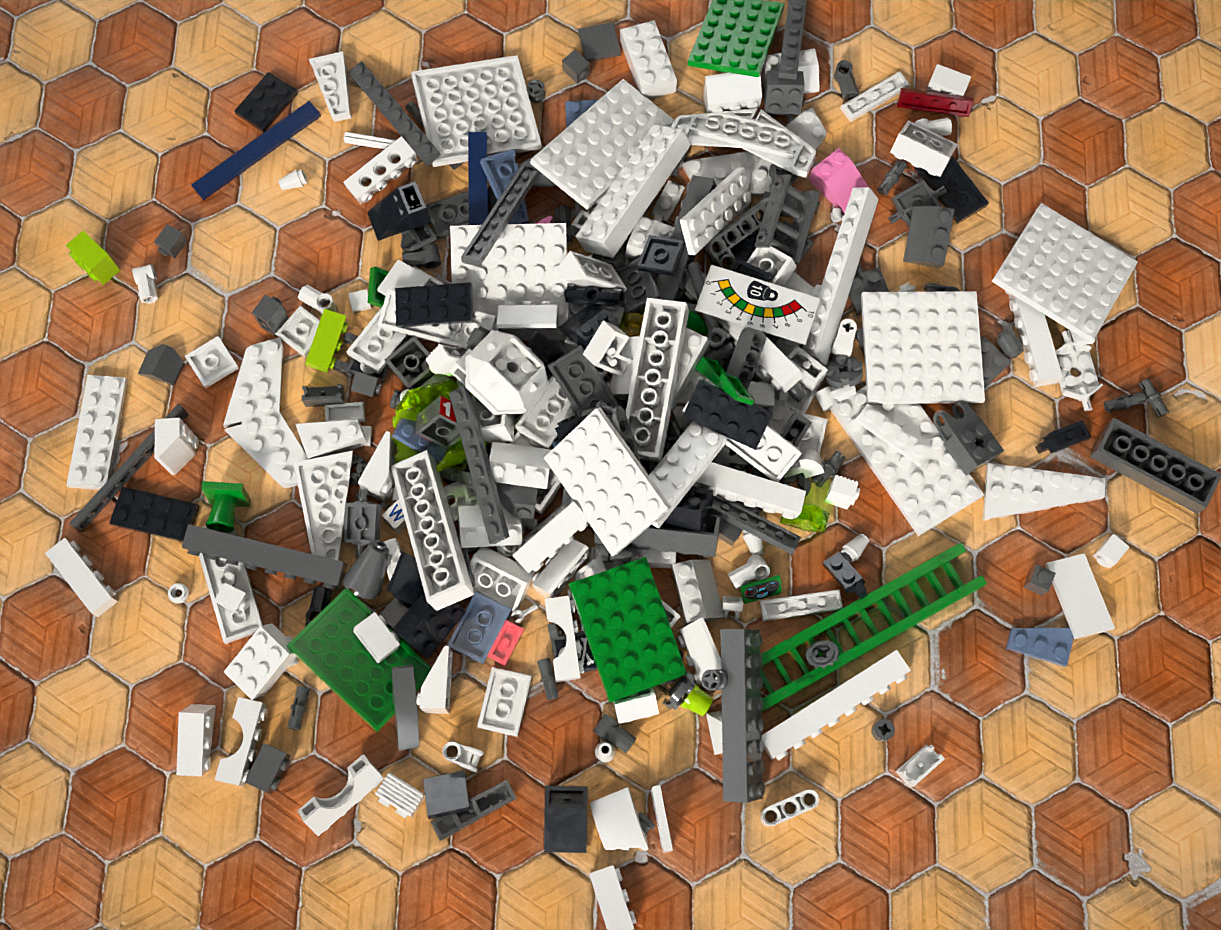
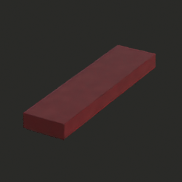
[897,88,973,117]

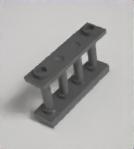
[754,174,820,264]

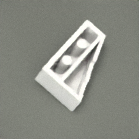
[296,420,368,459]
[177,704,216,776]

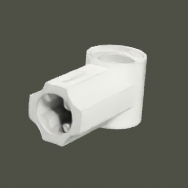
[914,118,952,136]
[132,264,158,304]
[298,285,337,314]
[815,384,856,411]
[728,554,770,589]

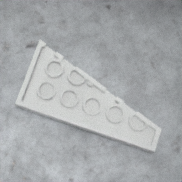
[294,451,353,561]
[982,463,1106,521]

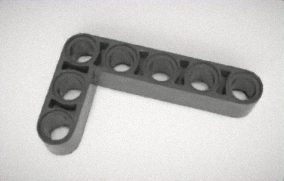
[704,196,785,271]
[720,327,766,391]

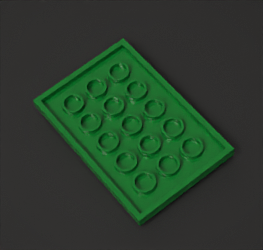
[688,0,785,78]
[568,557,687,702]
[287,588,432,732]

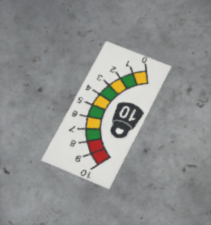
[695,265,820,345]

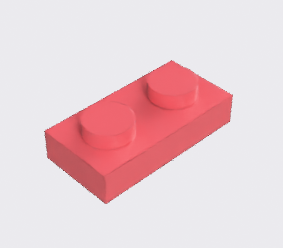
[487,620,524,666]

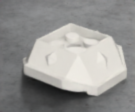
[465,330,550,415]

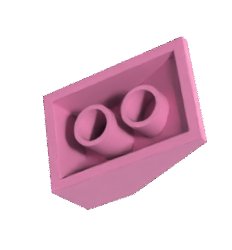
[809,148,868,215]

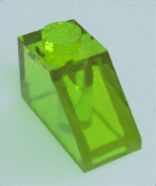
[780,505,829,532]

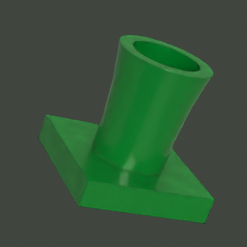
[201,481,251,533]

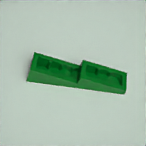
[695,356,754,405]

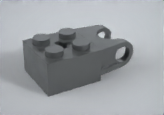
[384,336,455,407]
[933,401,1004,476]

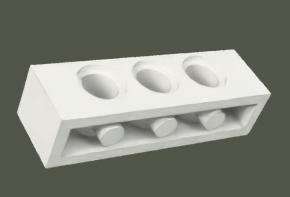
[343,136,418,205]

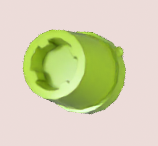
[680,684,713,716]

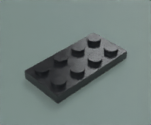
[914,156,989,224]
[395,282,473,328]
[682,379,773,450]
[109,486,199,542]

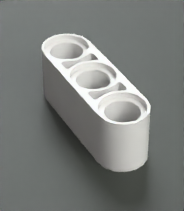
[760,789,819,827]

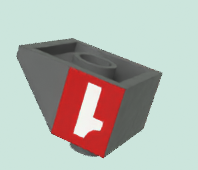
[415,396,461,450]

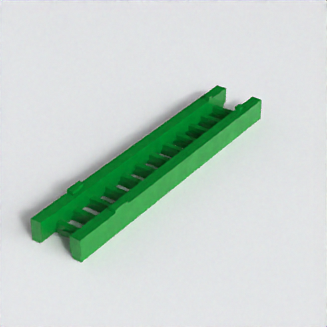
[760,543,987,713]

